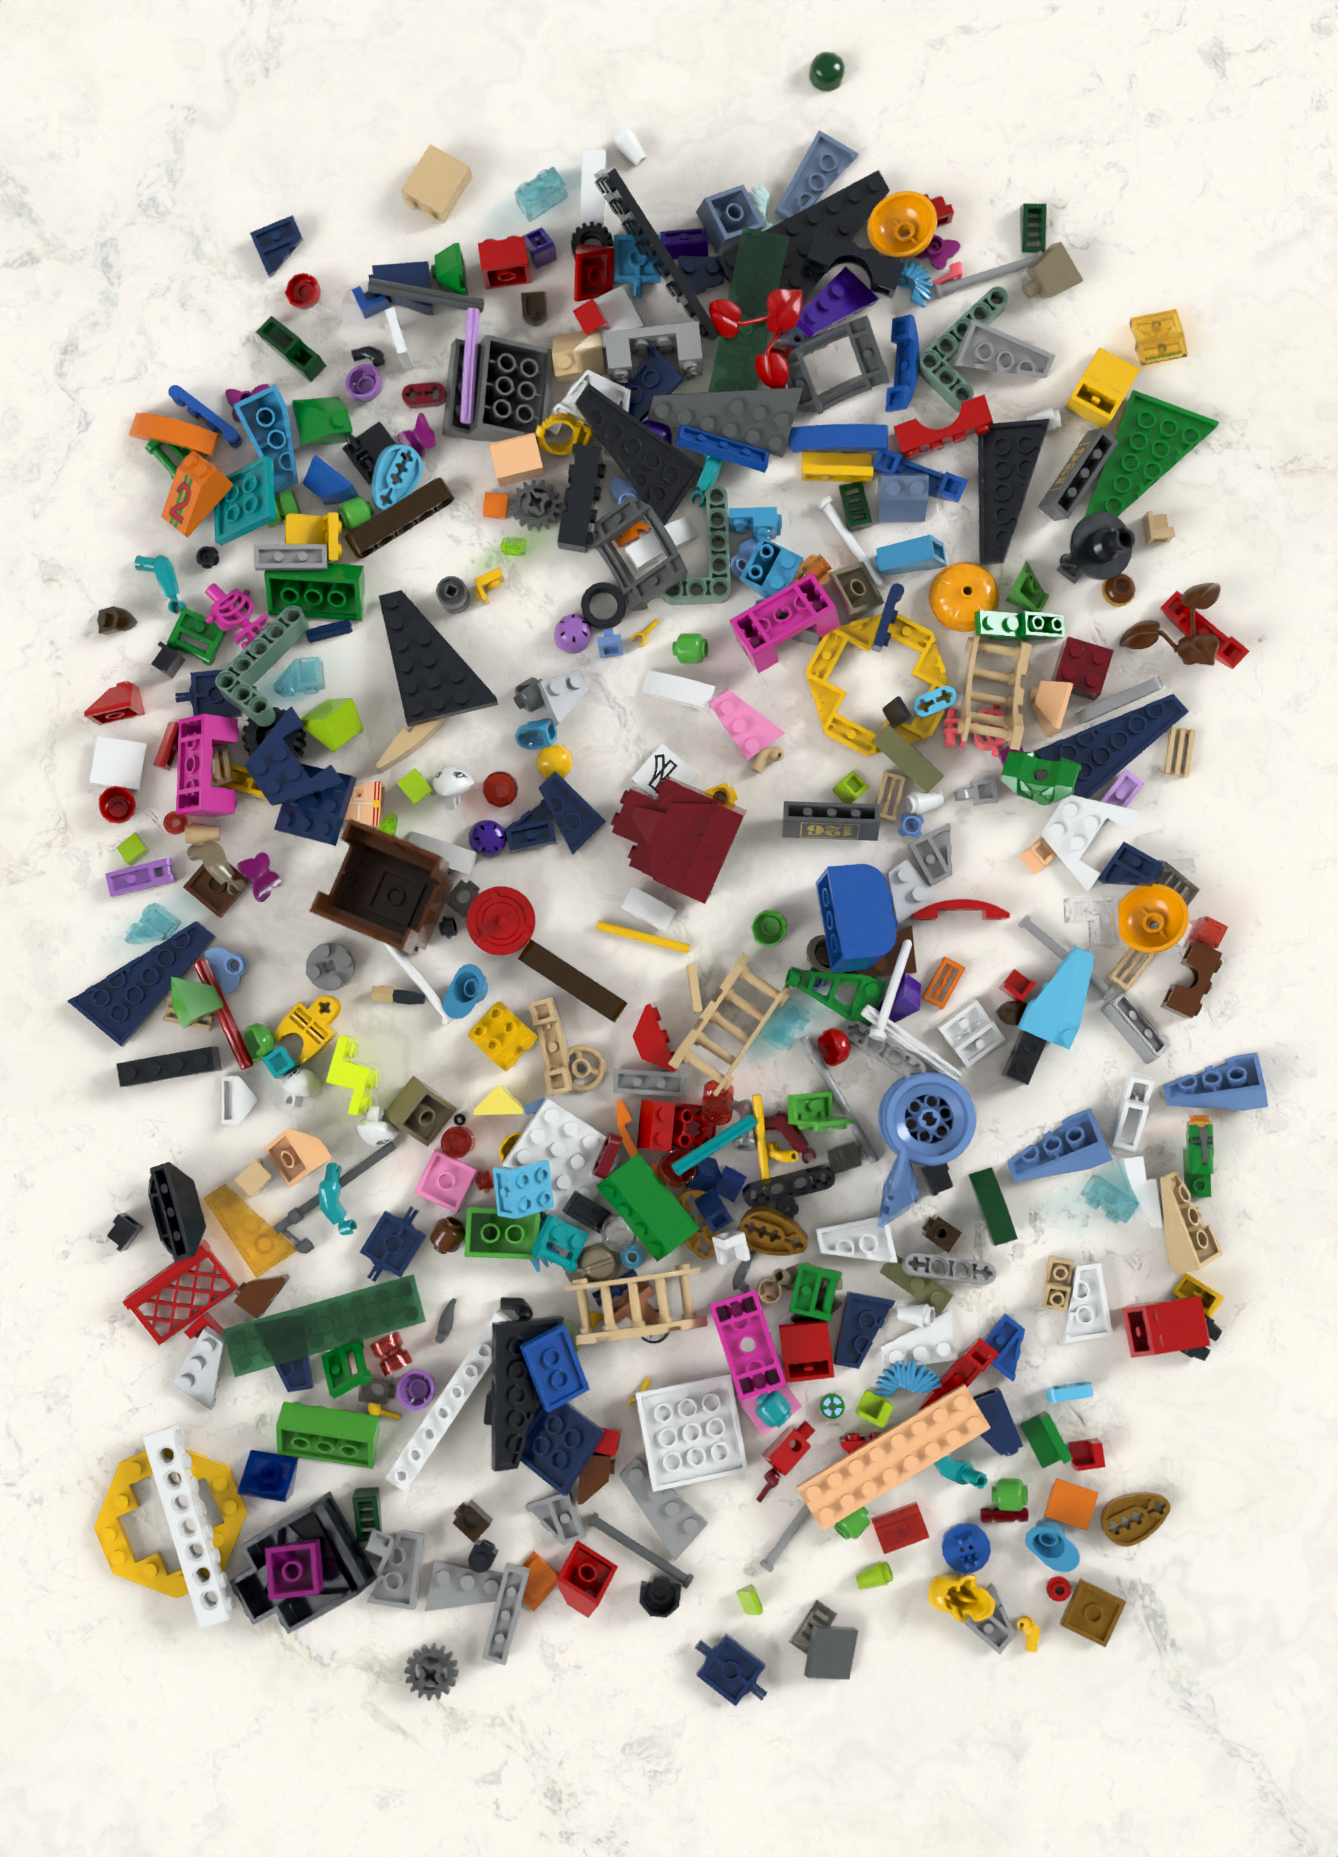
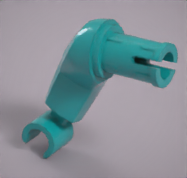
[691,453,725,508]
[135,555,186,614]
[319,1163,357,1235]
[934,1454,988,1489]

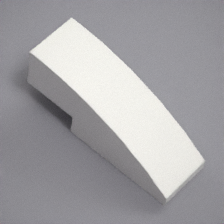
[580,149,607,228]
[625,517,698,572]
[641,670,716,712]
[408,831,477,876]
[1112,1070,1155,1151]
[1119,1155,1163,1228]

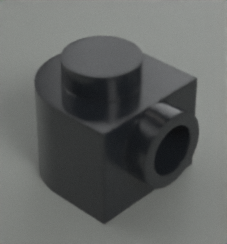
[468,1539,499,1573]

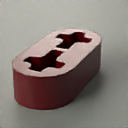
[402,382,446,409]
[592,1132,622,1179]

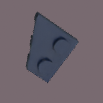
[677,255,724,303]

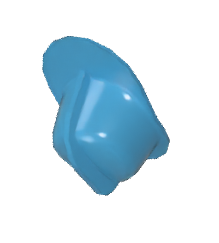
[443,964,488,1019]
[1025,1520,1080,1572]

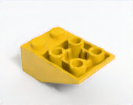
[1065,347,1140,430]

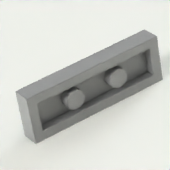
[254,544,328,571]
[613,1068,686,1097]

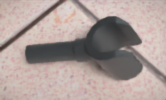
[282,1229,314,1254]

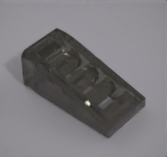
[1154,860,1200,906]
[789,1599,837,1655]

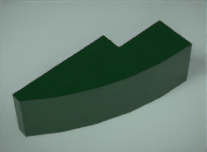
[256,316,327,382]
[968,1167,1018,1246]

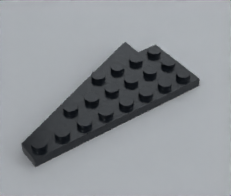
[594,168,720,340]
[716,170,890,320]

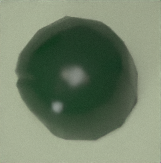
[809,51,845,92]

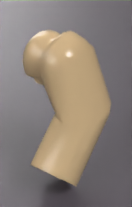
[751,746,784,774]

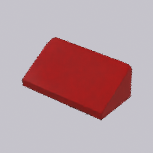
[153,722,179,771]

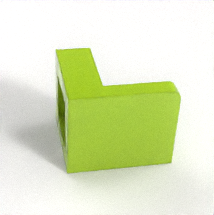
[397,768,435,804]
[855,1390,894,1429]

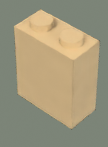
[401,144,472,223]

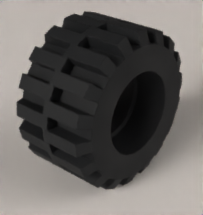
[242,707,307,761]

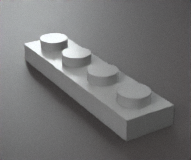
[482,1562,531,1665]

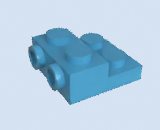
[728,507,782,542]

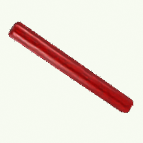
[193,959,253,1070]

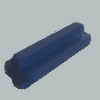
[306,619,353,643]

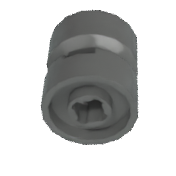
[436,576,470,614]

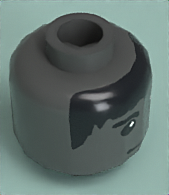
[513,677,545,713]

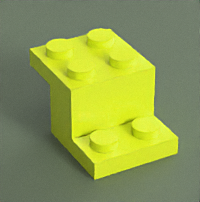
[326,1035,379,1116]

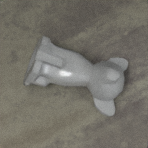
[731,1099,757,1151]

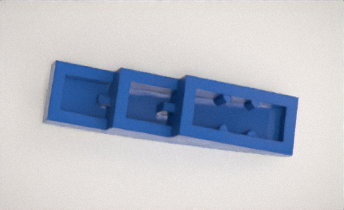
[790,424,888,453]

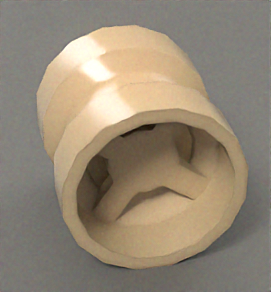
[757,1277,782,1304]

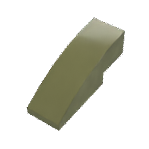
[872,724,944,793]

